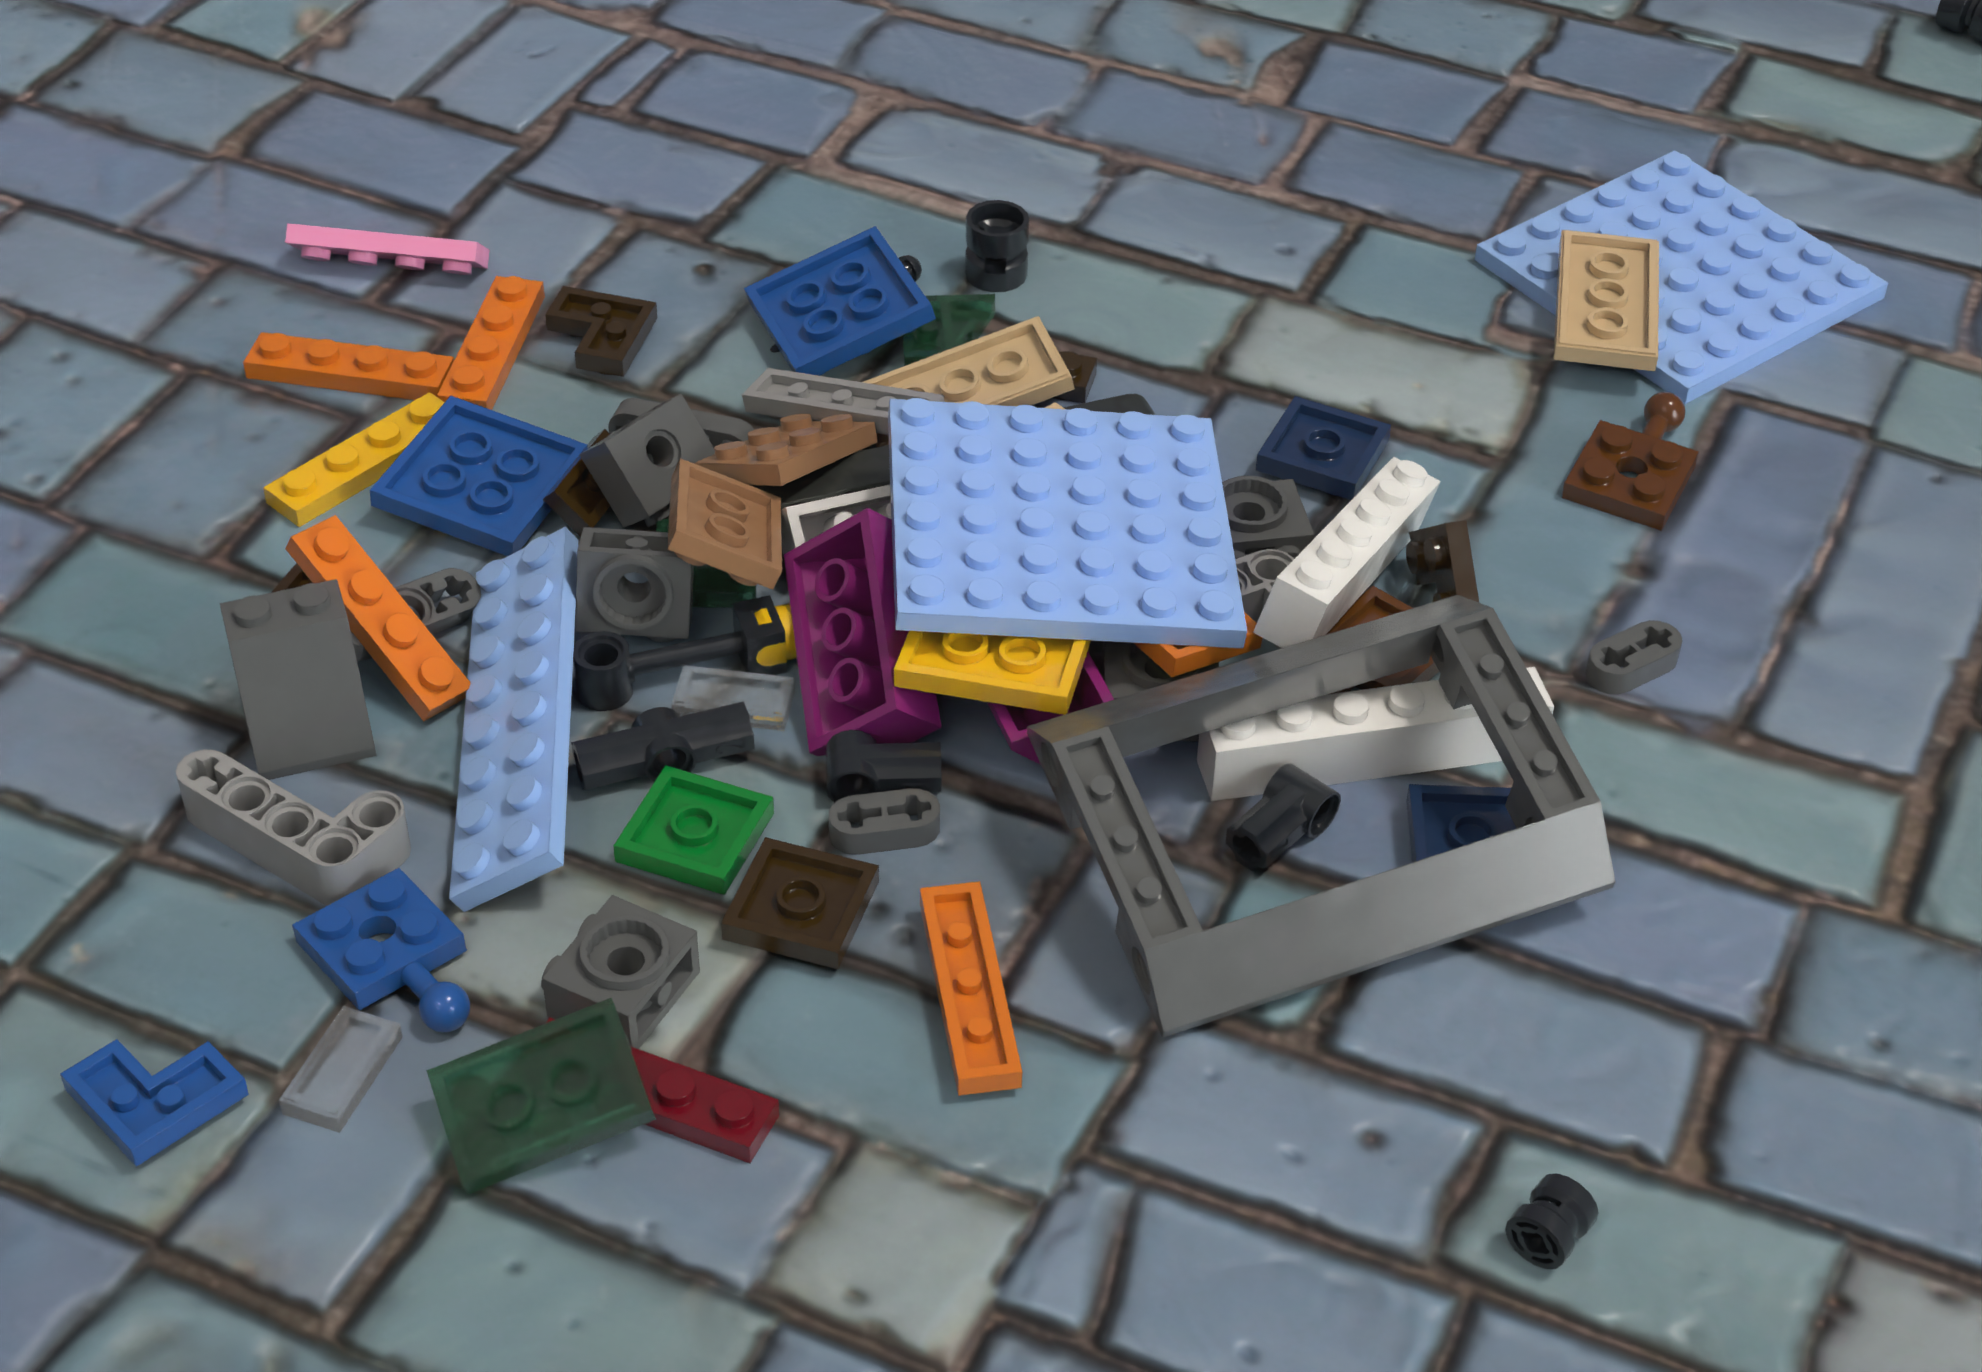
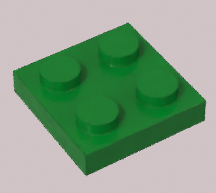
[613,765,774,895]

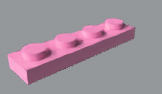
[285,223,490,275]

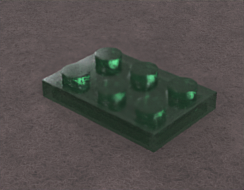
[426,998,656,1194]

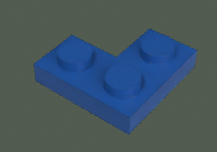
[60,1039,249,1167]

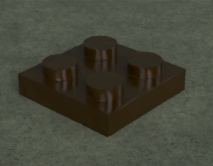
[721,837,879,969]

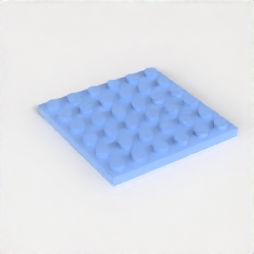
[1474,150,1888,404]
[888,398,1247,648]

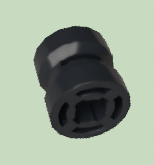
[1505,1173,1599,1269]

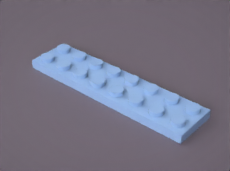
[449,526,579,912]

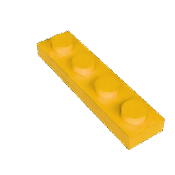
[263,392,445,527]

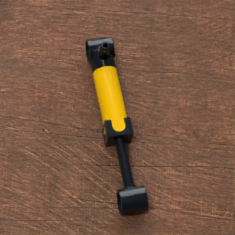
[573,595,797,711]

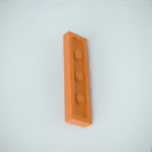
[437,276,545,410]
[243,332,454,400]
[285,515,471,722]
[920,881,1023,1096]

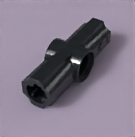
[571,701,755,790]

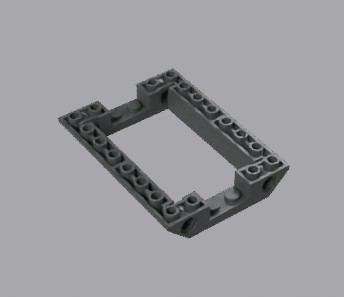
[1027,595,1616,1038]

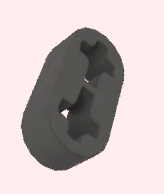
[1585,620,1683,694]
[828,789,940,854]

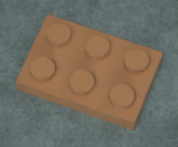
[695,414,878,486]
[667,458,782,590]

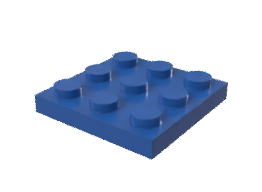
[744,226,936,376]
[370,396,588,556]

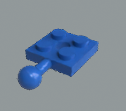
[292,868,470,1033]

